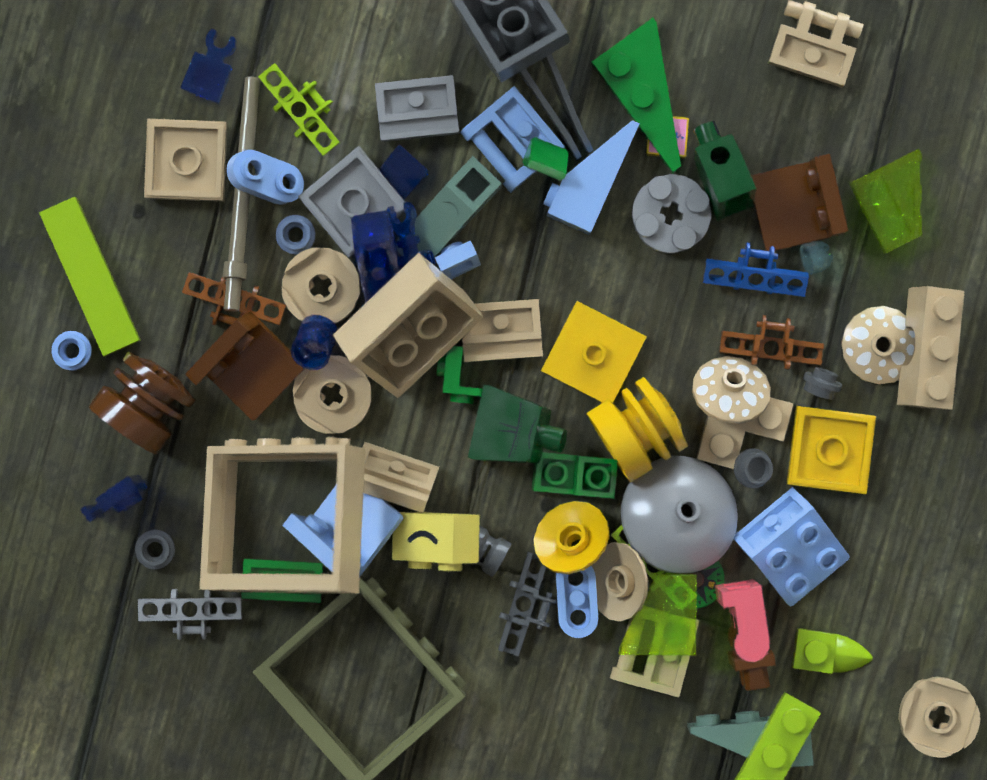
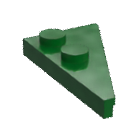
[592,18,681,174]

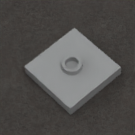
[298,146,410,257]

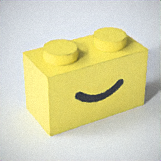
[392,512,480,571]

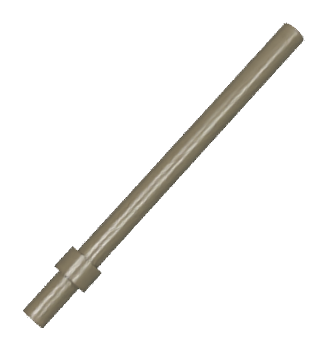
[222,77,260,312]

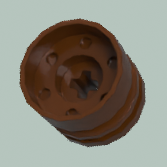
[88,352,196,455]

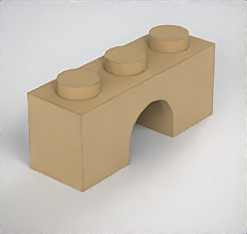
[897,286,965,410]

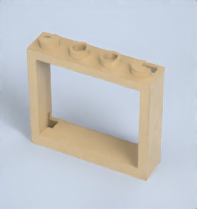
[200,437,365,594]

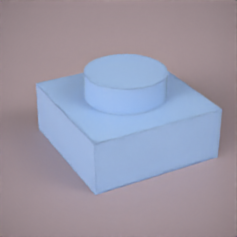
[435,241,481,279]

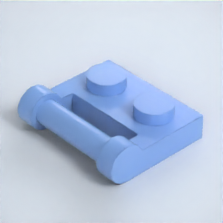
[460,86,565,193]

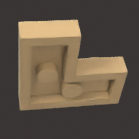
[696,397,794,469]

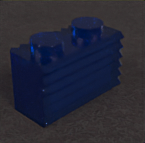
[351,210,401,304]

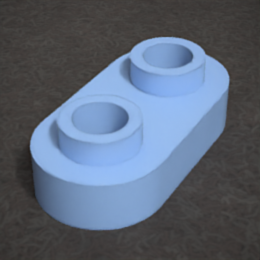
[227,150,304,205]
[556,566,598,638]

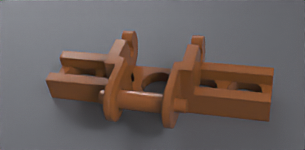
[182,272,287,326]
[719,315,824,370]

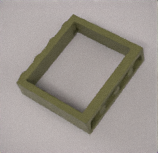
[253,575,466,780]

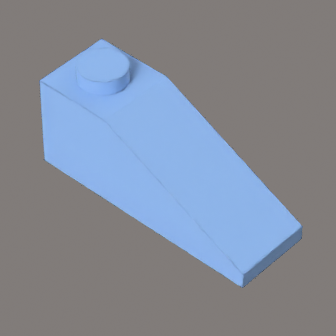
[543,120,639,235]

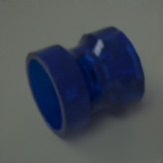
[291,315,338,370]

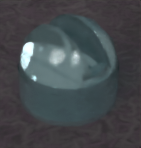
[800,241,833,275]

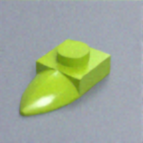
[792,628,873,674]

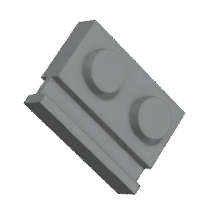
[375,75,459,142]

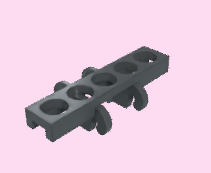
[498,552,557,657]

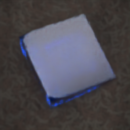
[379,145,429,201]

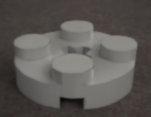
[632,174,711,254]

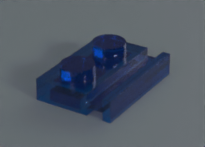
[80,475,148,522]

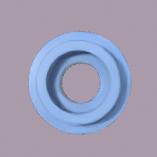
[52,331,92,370]

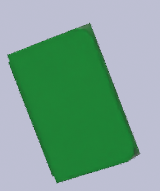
[522,137,568,180]

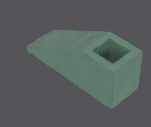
[392,156,502,262]
[687,711,813,767]

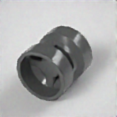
[468,525,512,577]

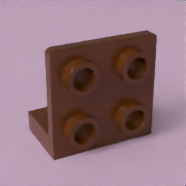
[751,153,848,251]
[185,311,305,420]

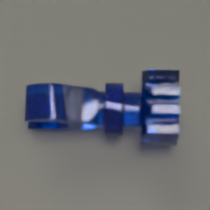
[386,202,435,270]

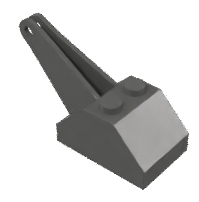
[450,0,593,160]

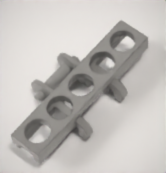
[138,589,242,640]

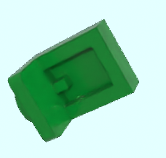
[437,346,483,404]

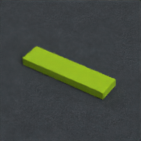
[39,197,141,357]

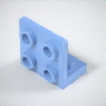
[283,486,403,576]
[734,487,850,606]

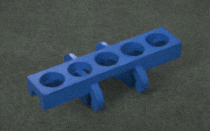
[703,242,809,297]

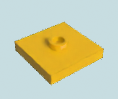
[541,301,647,403]
[787,406,876,494]

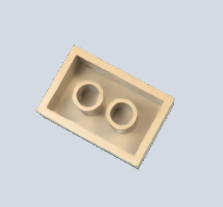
[333,253,484,398]

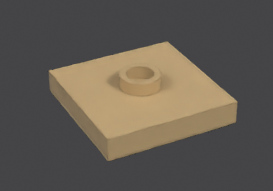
[144,119,227,202]

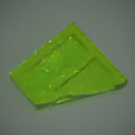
[849,149,922,254]
[619,574,696,656]

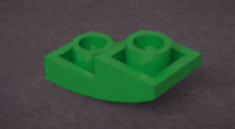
[532,452,618,499]

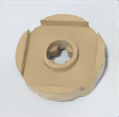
[282,248,361,326]
[293,356,372,434]
[899,677,980,758]

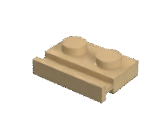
[462,299,543,362]
[363,442,439,513]

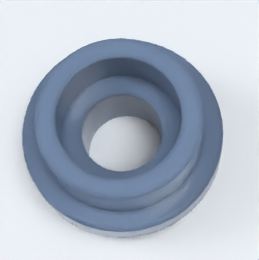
[276,215,316,255]

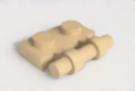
[768,0,864,88]

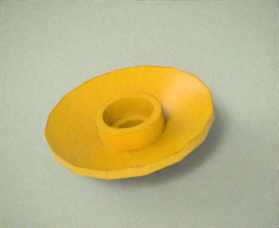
[534,501,610,574]

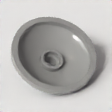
[621,456,738,574]

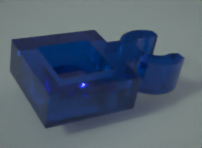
[180,29,237,104]

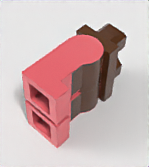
[715,579,776,691]

